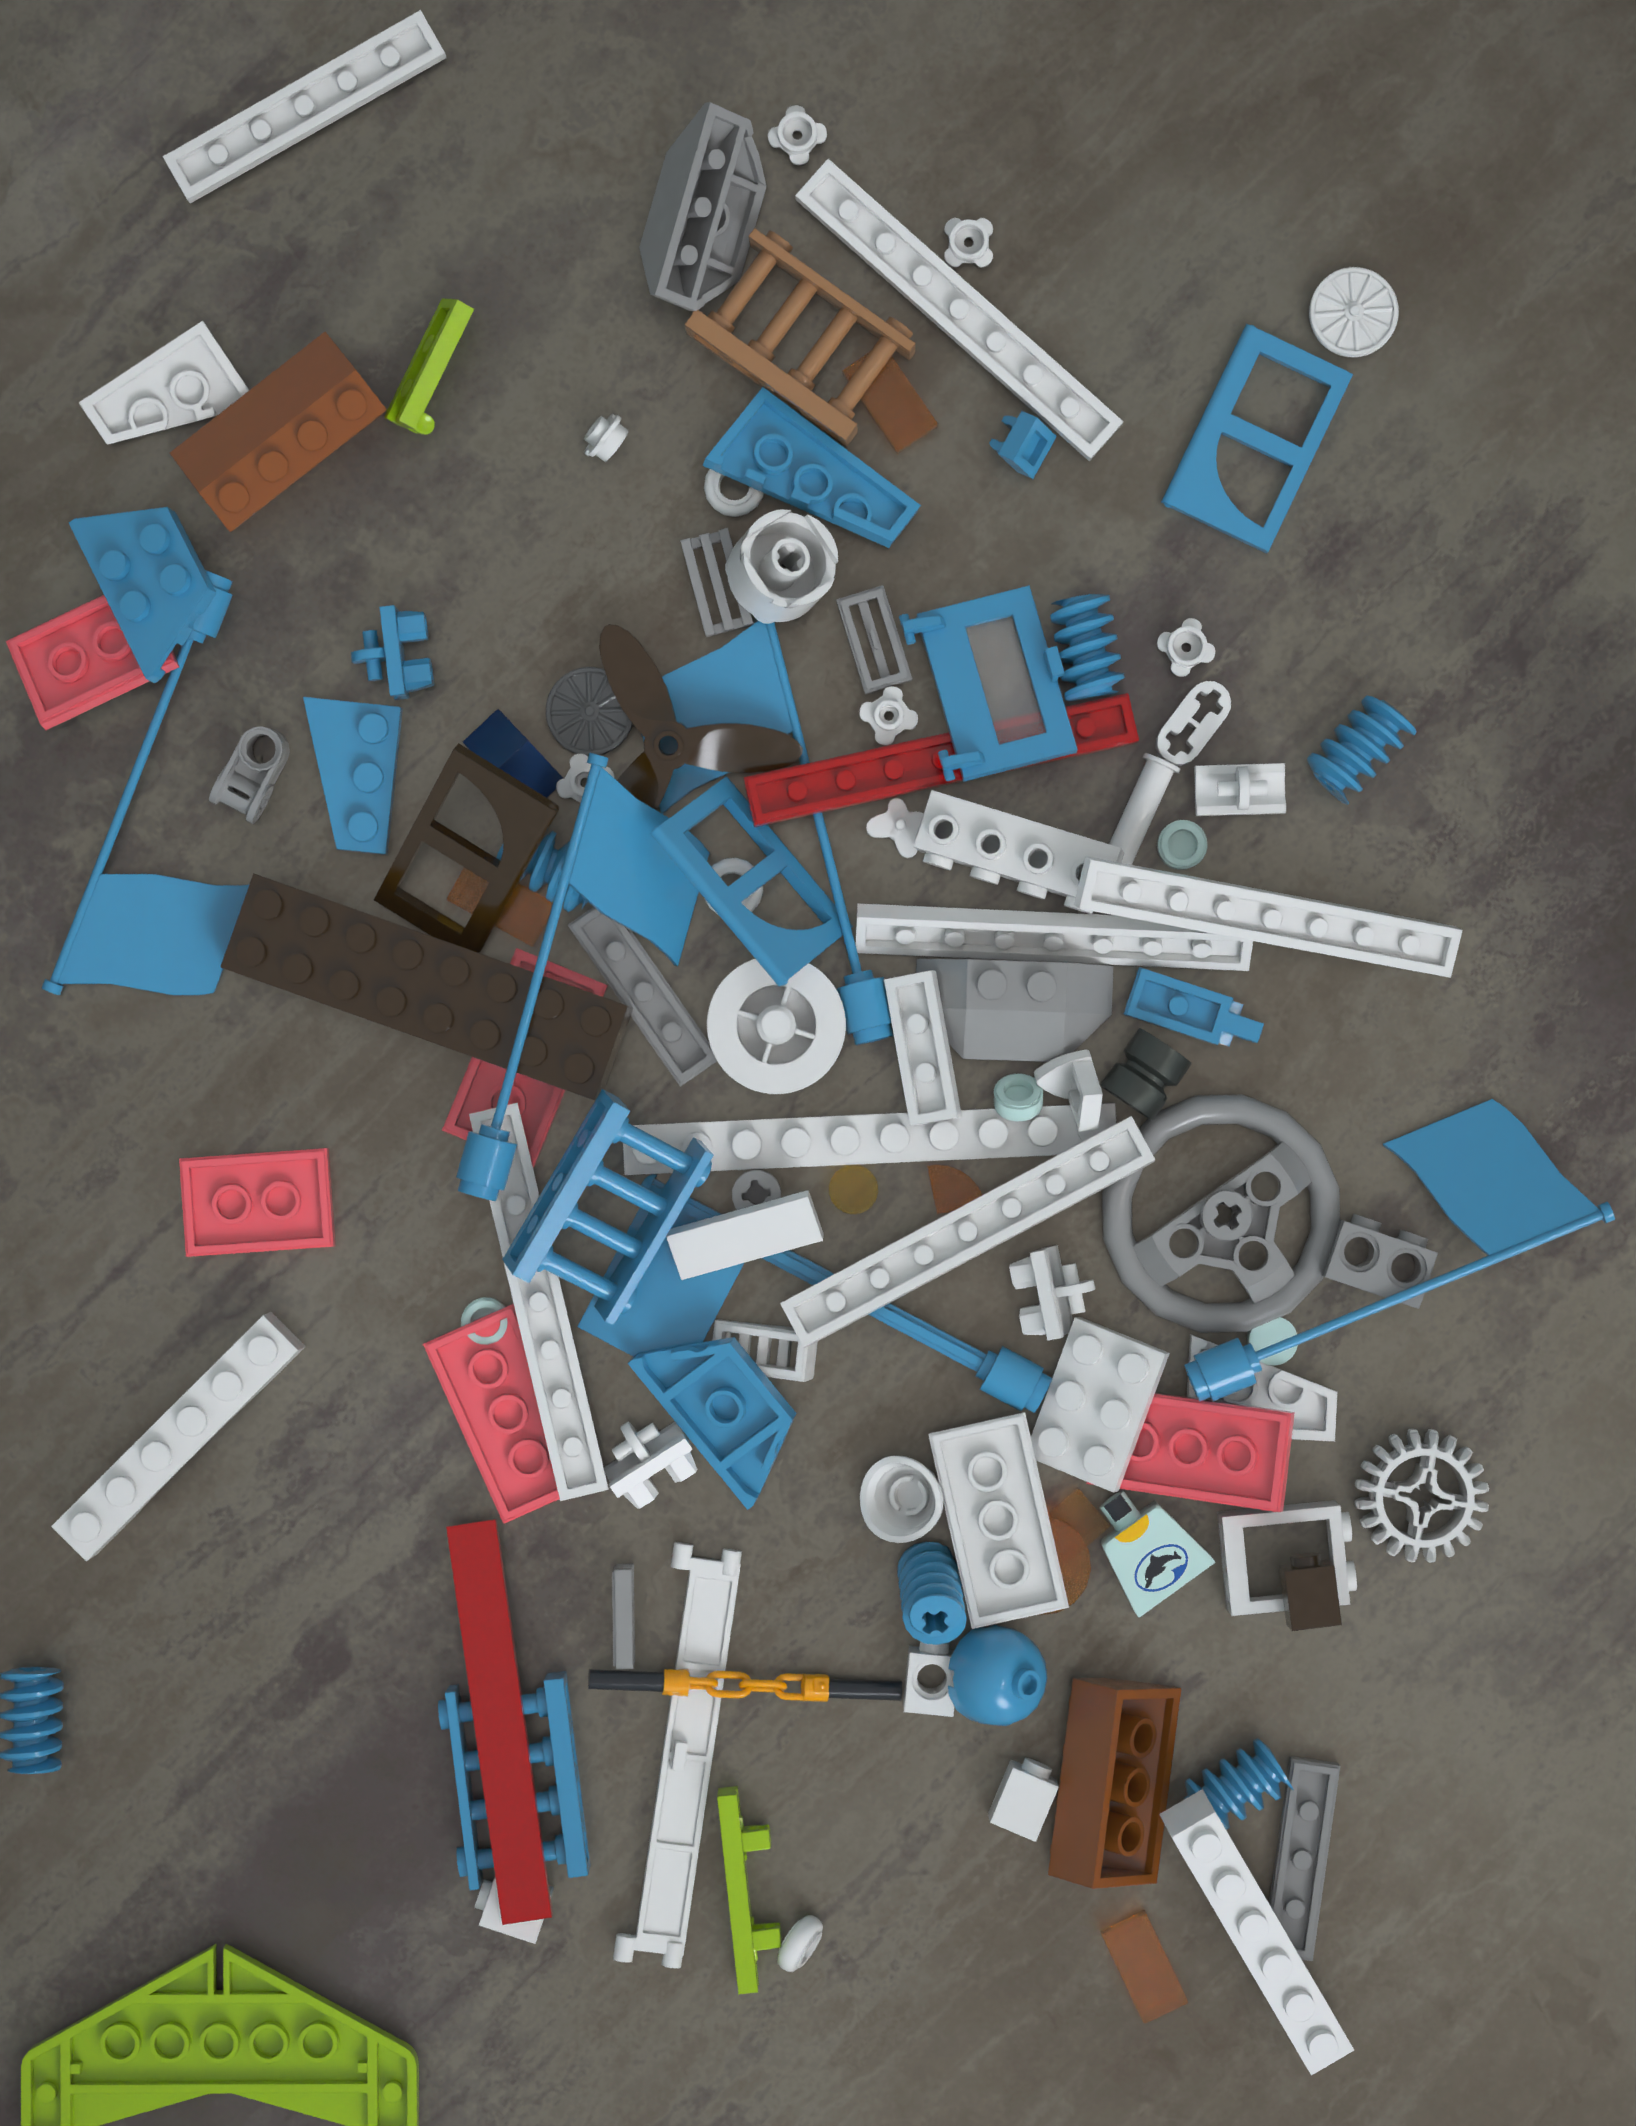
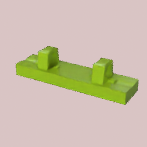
[717,1786,782,1995]

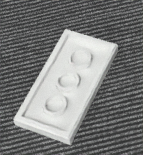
[928,1412,1069,1629]

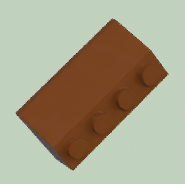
[170,332,387,532]
[1048,1678,1181,1889]

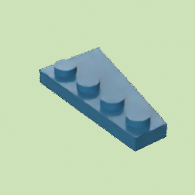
[702,387,921,548]

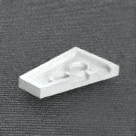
[79,321,249,445]
[1187,1334,1337,1442]

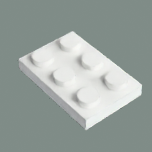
[1031,1317,1170,1493]

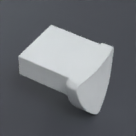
[1034,1050,1103,1132]

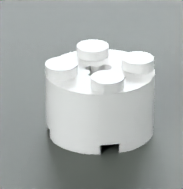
[725,509,838,624]

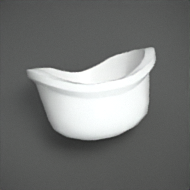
[860,1456,943,1543]

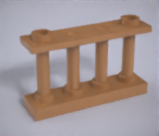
[685,228,916,448]

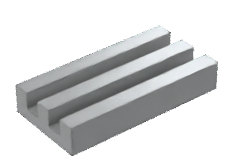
[680,528,753,637]
[836,585,912,695]
[612,1563,635,1669]

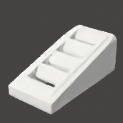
[712,1319,818,1382]

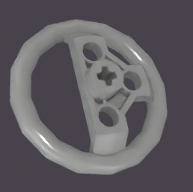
[1102,1094,1340,1333]

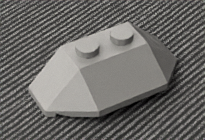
[639,102,767,311]
[916,959,1113,1062]

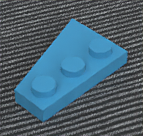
[303,697,403,855]

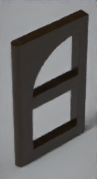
[374,743,559,953]

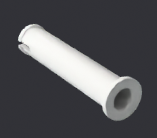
[1109,753,1181,865]

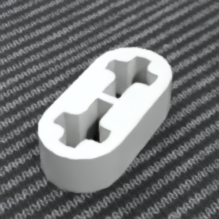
[1155,681,1231,766]

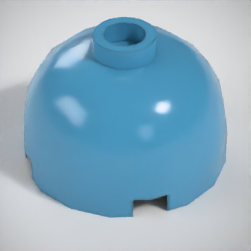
[948,1625,1047,1726]

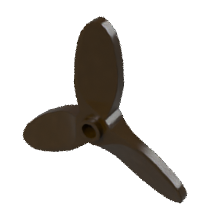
[599,624,803,810]

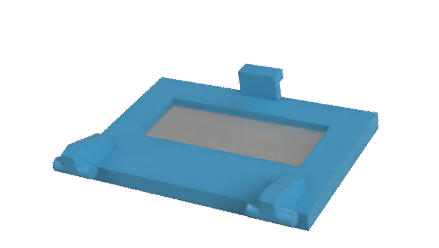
[899,585,1078,782]

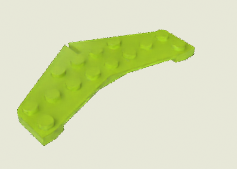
[21,1944,419,2126]

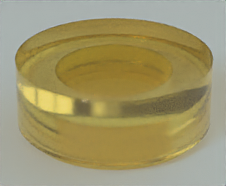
[829,1165,878,1214]

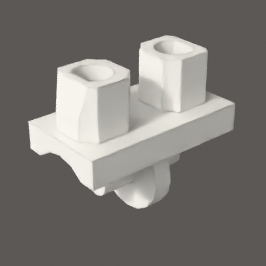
[1194,763,1286,816]
[1009,1245,1096,1340]
[604,1421,697,1509]

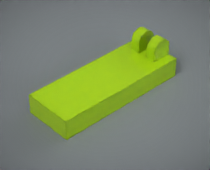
[384,298,474,435]

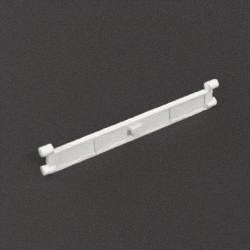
[613,1542,742,1968]

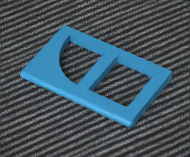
[1161,324,1353,554]
[650,776,853,987]

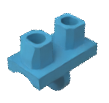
[351,605,434,700]

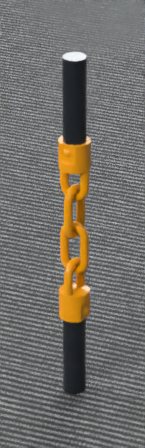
[588,1669,902,1702]

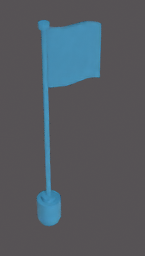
[42,570,250,995]
[642,621,894,1045]
[456,753,709,1201]
[1184,1099,1615,1402]

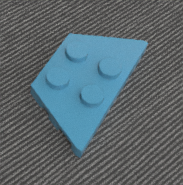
[69,507,217,683]
[628,1337,797,1510]

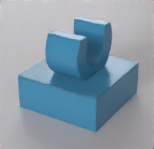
[989,411,1057,479]

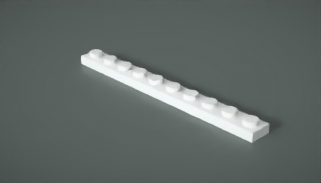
[623,1103,1116,1175]

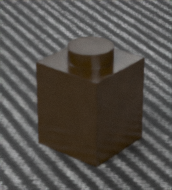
[1279,1553,1342,1631]

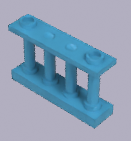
[502,1089,714,1326]
[438,1671,591,1890]

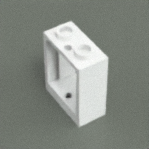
[1217,1500,1357,1616]

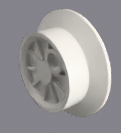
[707,959,846,1094]

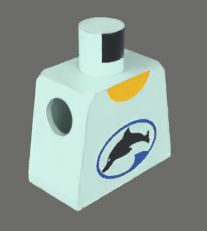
[1099,1490,1216,1617]

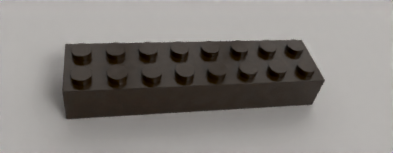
[221,873,633,1100]

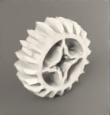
[1354,1428,1489,1563]

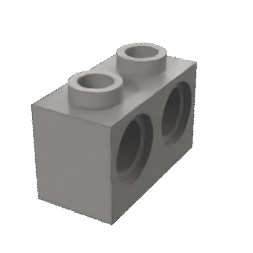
[1322,1214,1438,1309]

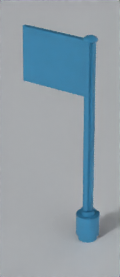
[577,1174,1052,1413]

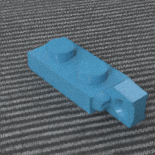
[1123,967,1264,1047]

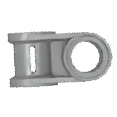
[209,726,290,824]

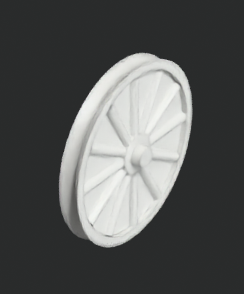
[1309,267,1399,357]

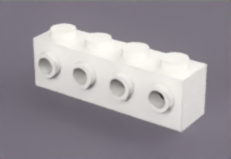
[913,790,1124,914]

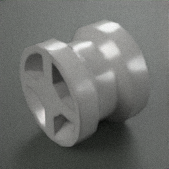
[732,1169,781,1210]

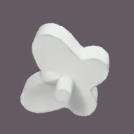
[866,798,924,859]

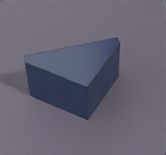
[463,709,564,798]

